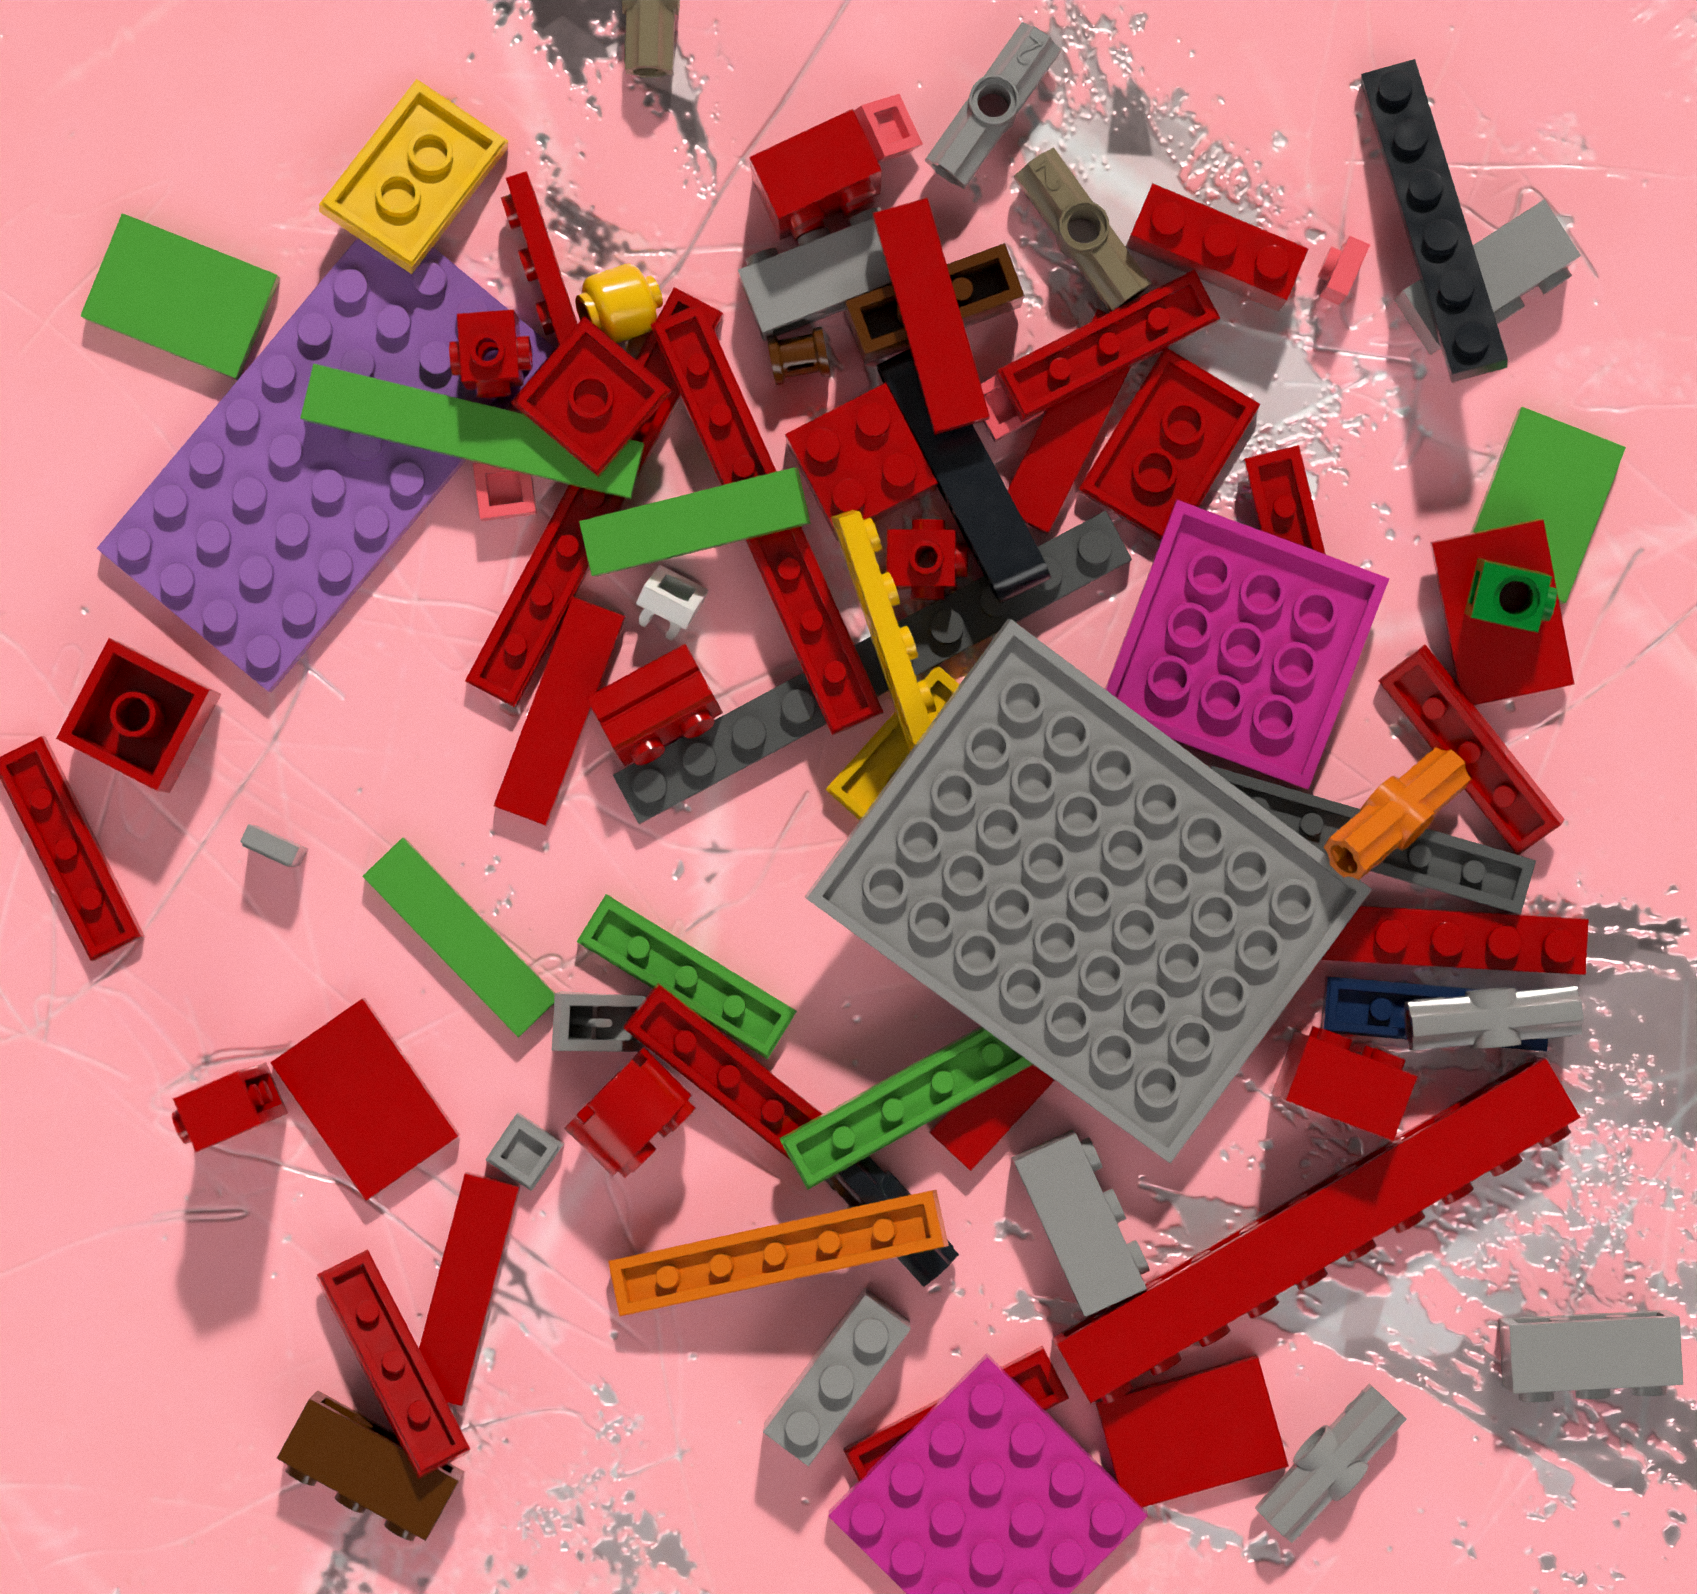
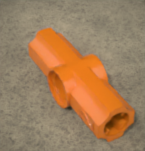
[1323,747,1471,880]

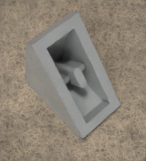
[551,991,647,1052]

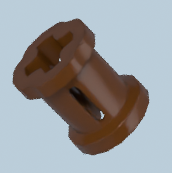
[767,326,831,385]

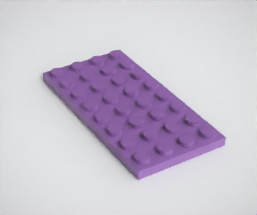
[96,238,556,693]

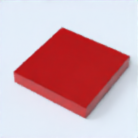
[511,316,672,478]

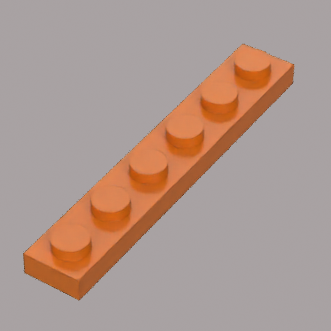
[608,1190,949,1317]

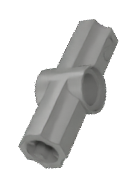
[925,22,1061,189]
[1404,986,1584,1050]
[1255,1383,1407,1543]

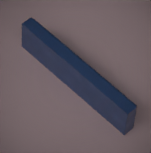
[1321,976,1548,1052]

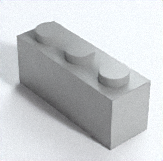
[1394,199,1581,356]
[738,207,891,342]
[1011,1130,1150,1317]
[763,1287,911,1467]
[1499,1310,1684,1402]

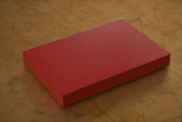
[1077,348,1261,541]
[1430,519,1575,705]
[270,998,460,1201]
[1095,1355,1289,1508]

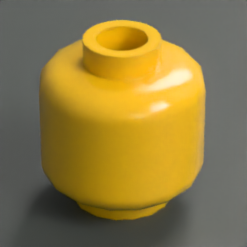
[575,263,663,343]

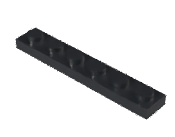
[1361,59,1508,383]

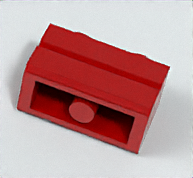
[586,644,723,767]

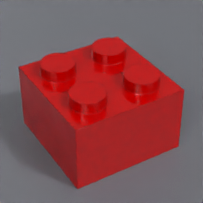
[749,109,882,241]
[785,383,938,541]
[56,638,222,793]
[1271,1026,1418,1141]

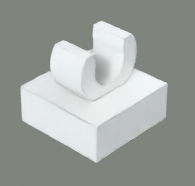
[636,565,709,641]

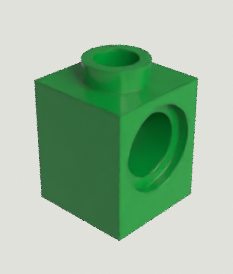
[1464,558,1557,632]

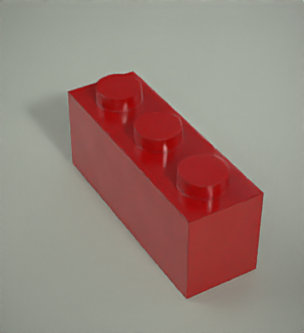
[1125,183,1309,312]
[171,1062,288,1153]

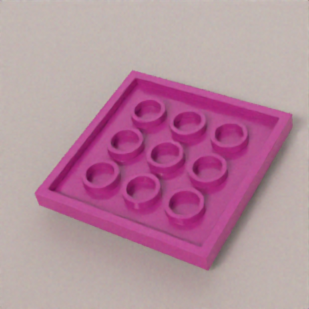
[1105,499,1390,789]
[828,1353,1148,1594]

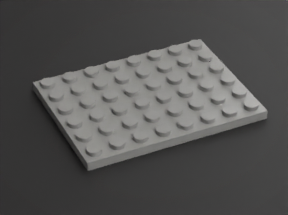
[804,619,1372,1164]

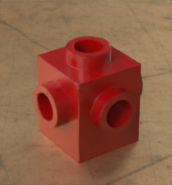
[449,309,533,398]
[887,519,968,600]

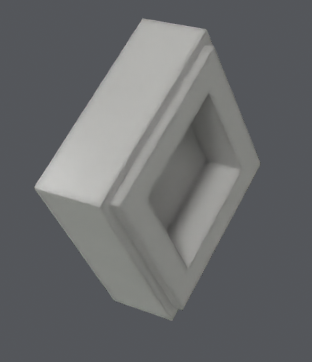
[240,824,308,867]
[485,1112,565,1191]

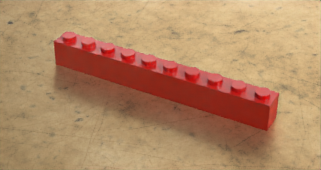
[1053,1056,1581,1404]

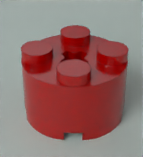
[564,1047,696,1178]

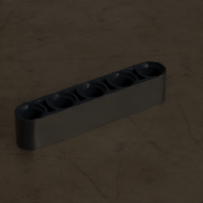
[876,348,1051,604]

